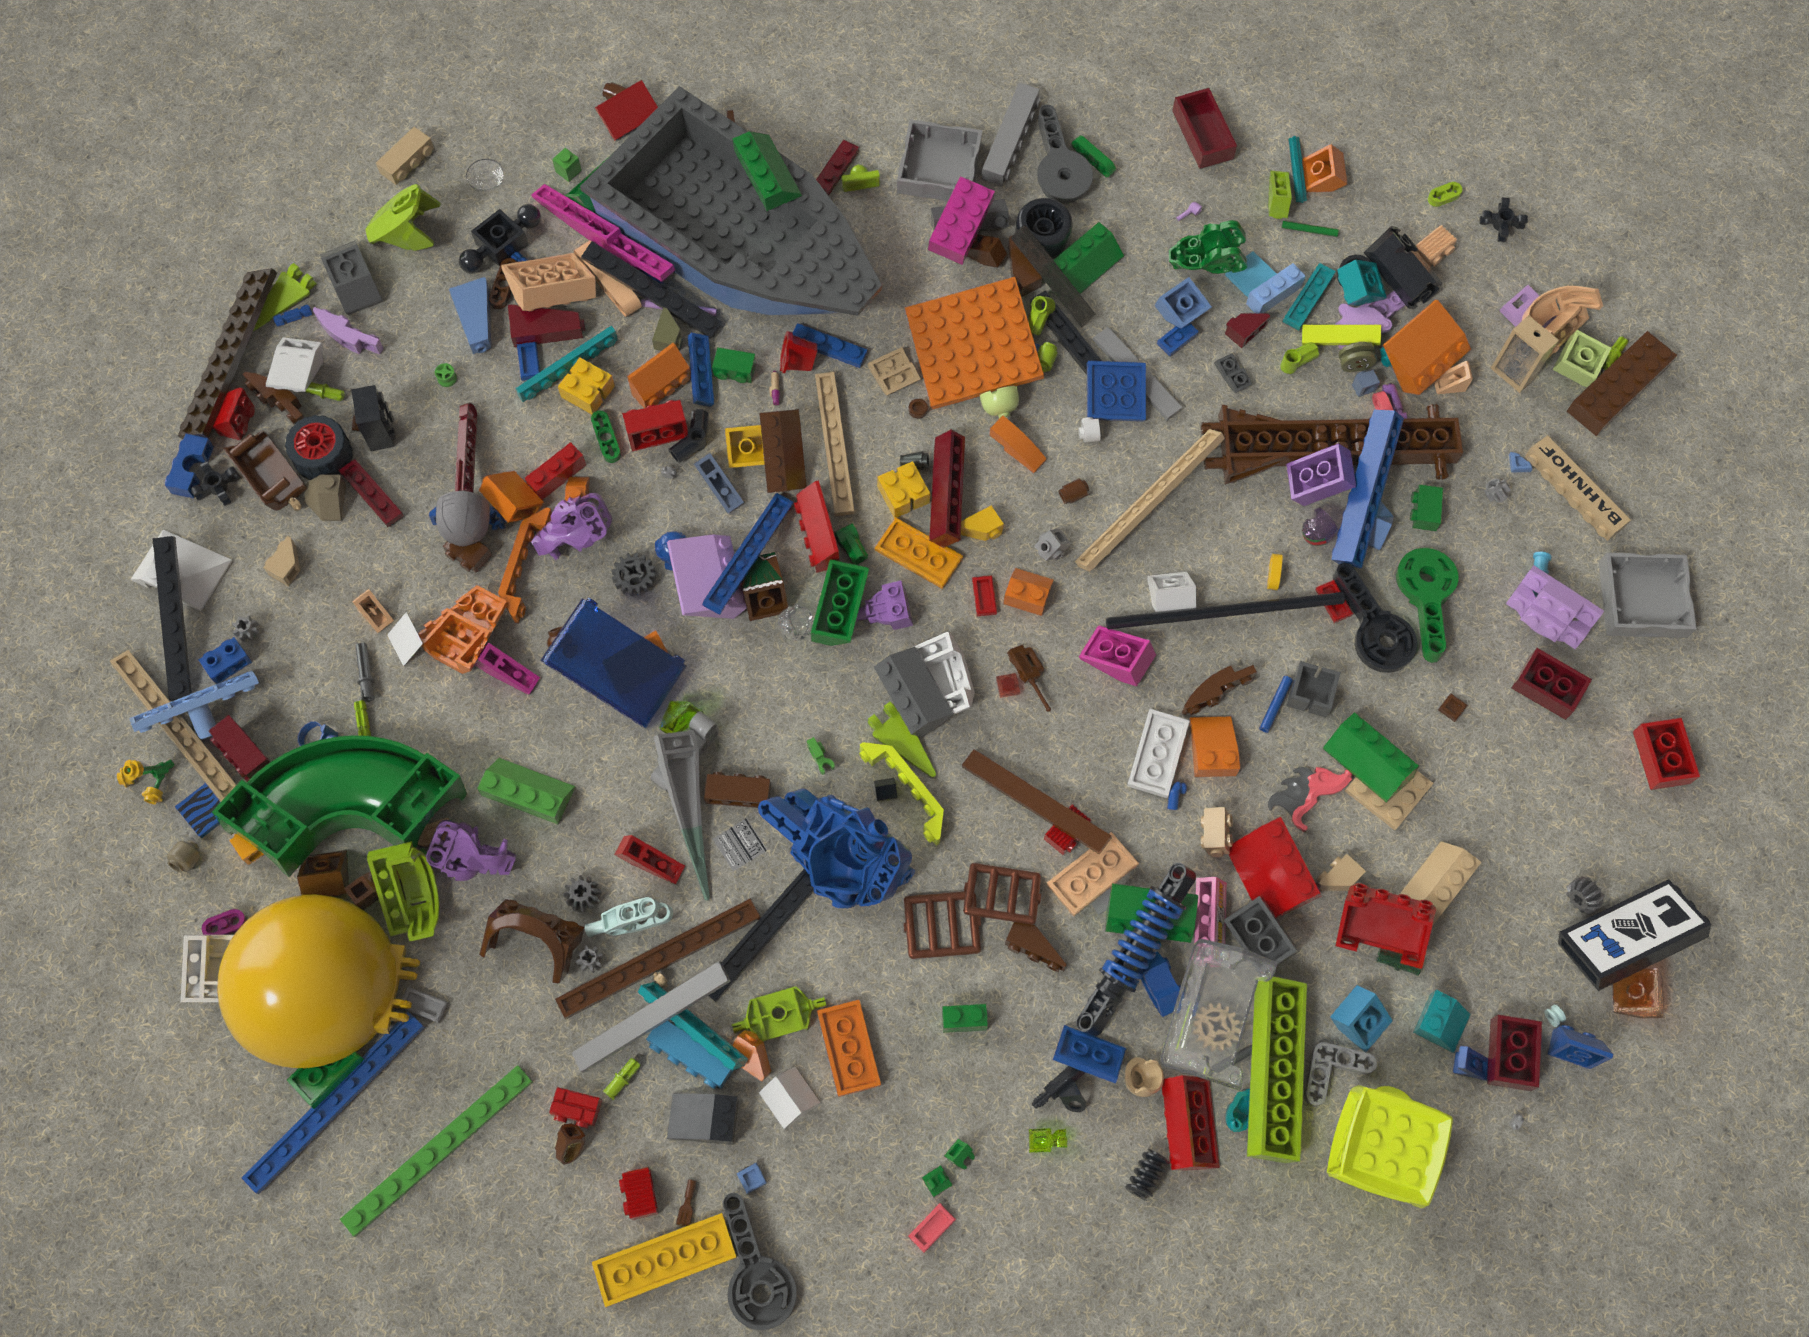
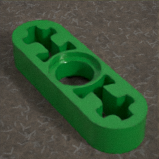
[1072,135,1116,178]
[591,410,621,463]

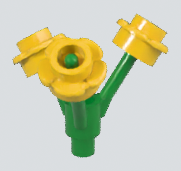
[117,759,175,805]

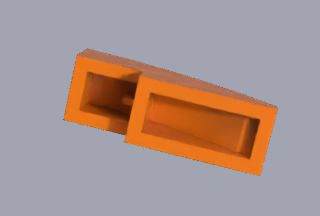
[989,415,1047,473]

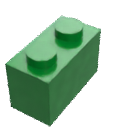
[712,347,756,383]
[1410,485,1443,531]
[942,1004,988,1033]

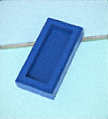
[517,342,540,381]

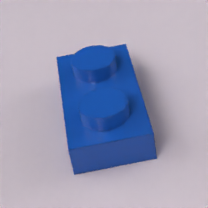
[1157,323,1199,357]

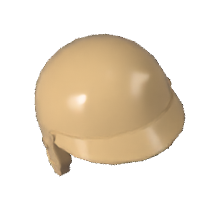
[1125,1057,1164,1097]

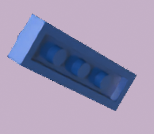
[793,323,868,368]
[688,332,714,407]

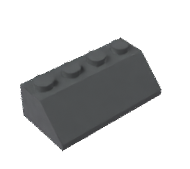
[874,647,954,737]

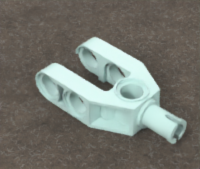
[585,897,673,937]

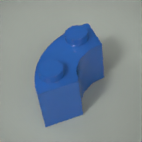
[1140,951,1186,1017]

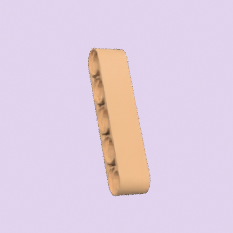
[574,240,642,317]

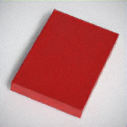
[595,80,658,141]

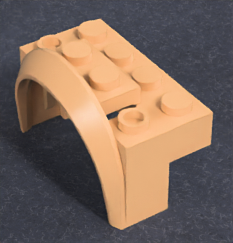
[1522,285,1603,358]

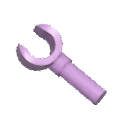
[1176,202,1202,221]

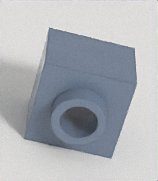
[1352,370,1380,397]

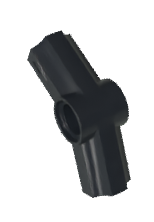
[669,409,709,463]

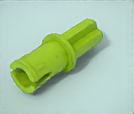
[1602,336,1628,370]
[305,381,345,401]
[603,1058,641,1100]

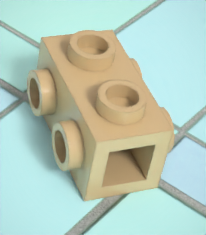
[1201,807,1233,857]

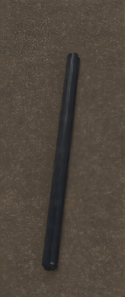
[1106,592,1345,629]

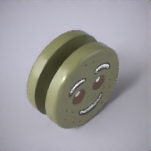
[1338,342,1377,372]

